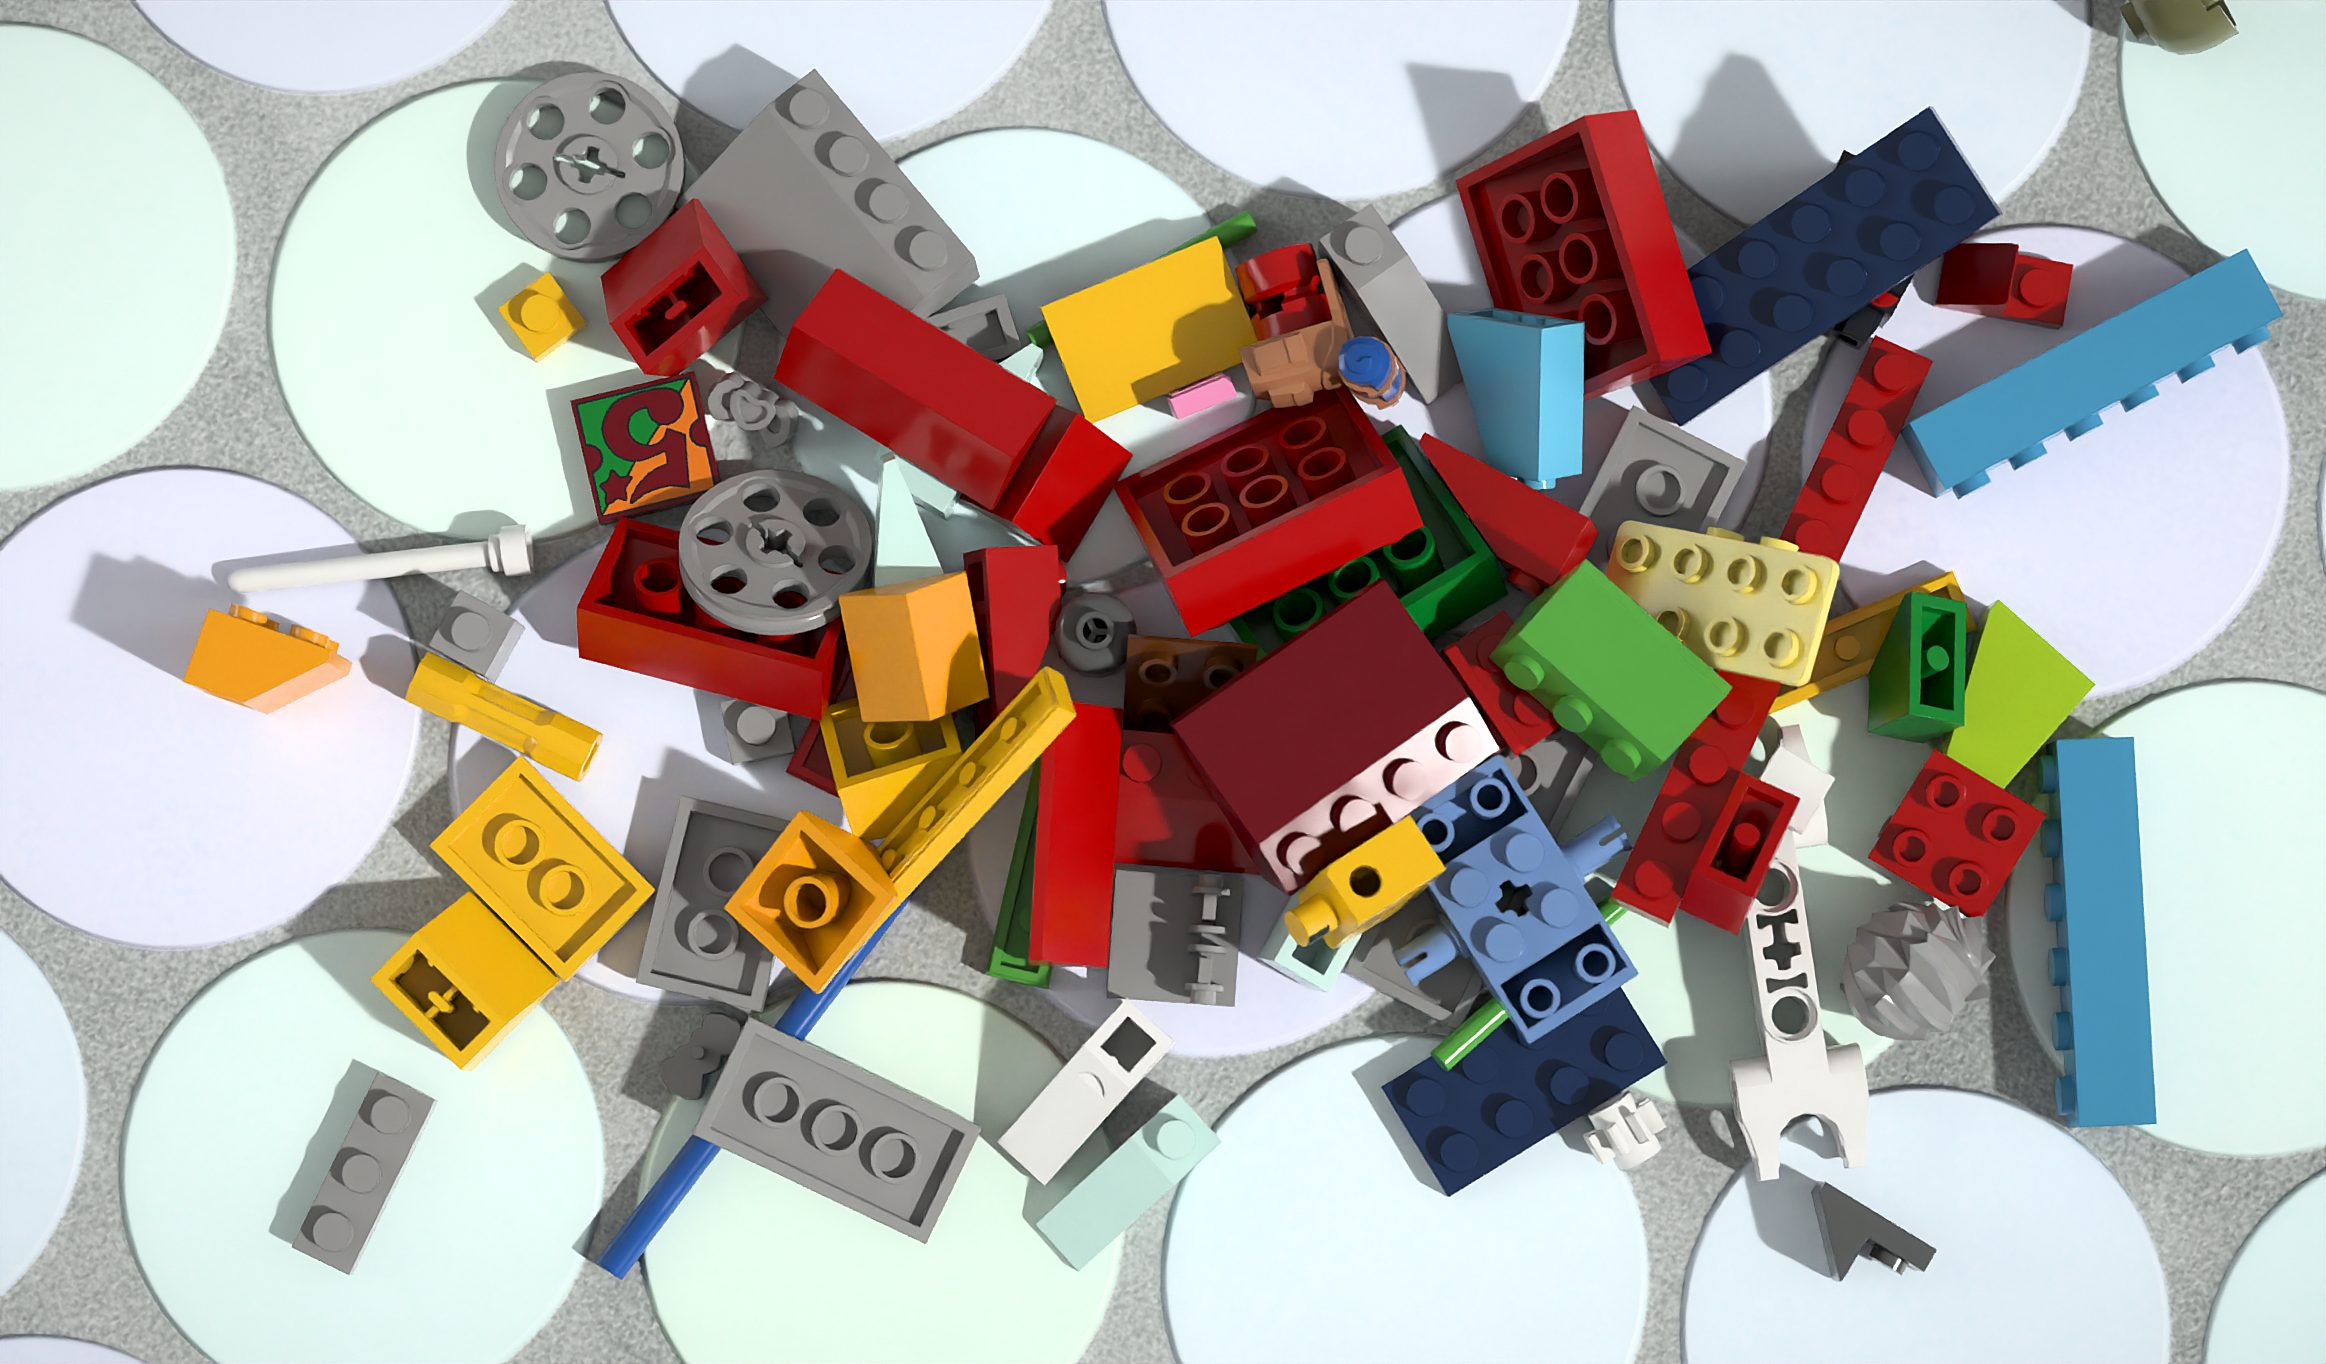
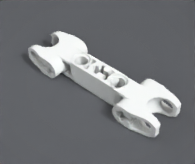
[1729,724,1870,1181]

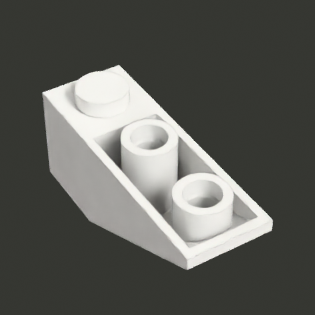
[998,998,1175,1186]

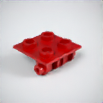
[1867,748,2046,918]

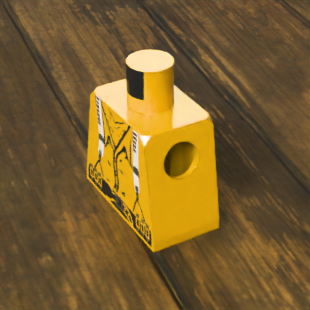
[1284,815,1446,949]

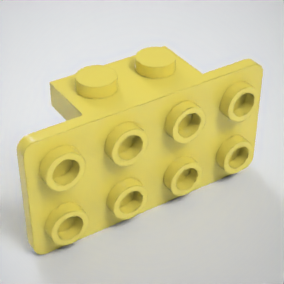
[1605,520,1839,686]

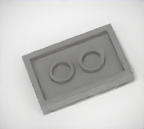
[635,795,791,1013]

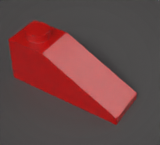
[1418,432,1599,598]
[963,545,1067,741]

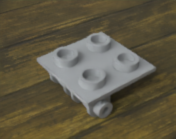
[1107,870,1244,1007]

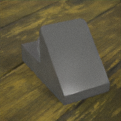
[1811,1181,1937,1282]

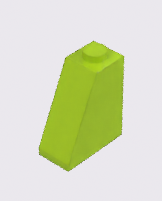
[1940,599,2096,789]

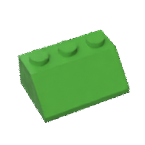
[1488,559,1732,784]

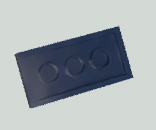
[1380,986,1668,1197]

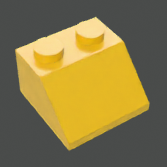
[819,697,964,842]

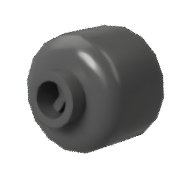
[1054,592,1137,678]

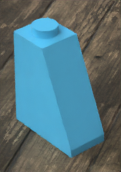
[1447,307,1585,490]

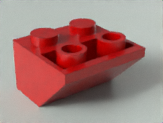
[600,198,769,376]

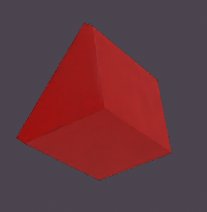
[959,404,1133,564]

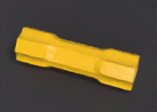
[405,651,603,783]

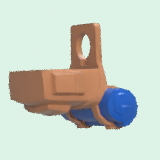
[1239,258,1406,410]

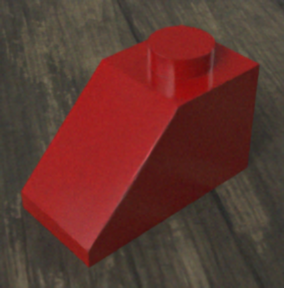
[1678,771,1801,936]

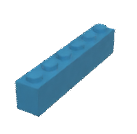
[1900,248,2283,500]
[2037,737,2157,1128]

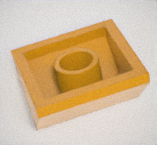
[838,570,989,722]
[724,810,898,994]

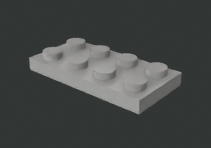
[692,1015,982,1244]

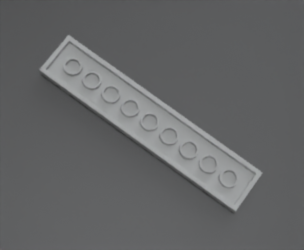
[1344,405,1747,1030]

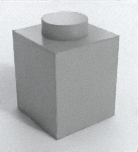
[429,589,526,683]

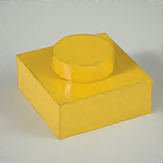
[497,272,588,363]

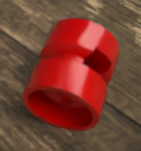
[1235,243,1332,342]

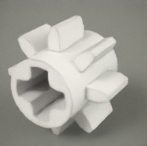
[1583,1091,1667,1172]

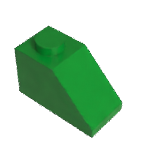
[1868,591,1967,744]

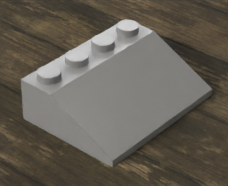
[675,68,980,341]

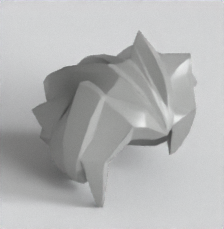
[1840,901,1996,1041]

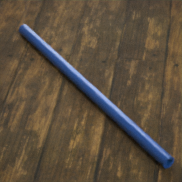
[596,871,932,1280]

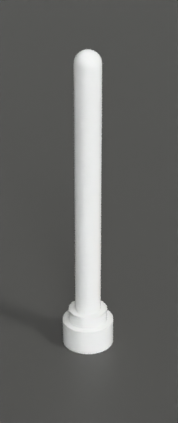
[228,524,535,594]

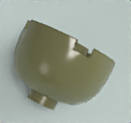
[2120,0,2239,55]

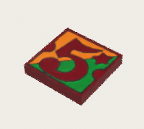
[570,371,721,526]

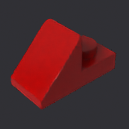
[1934,243,2074,330]

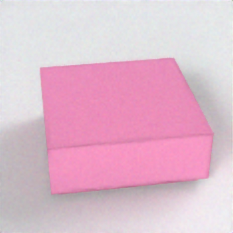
[1165,372,1237,420]

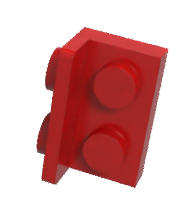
[1439,610,1562,761]

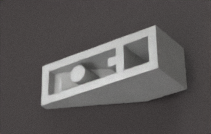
[1317,203,1463,406]

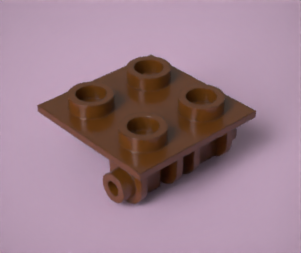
[1122,634,1258,734]

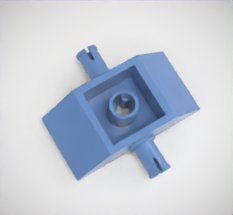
[1390,754,1639,1044]

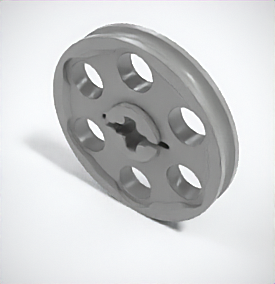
[494,71,686,263]
[679,470,872,635]

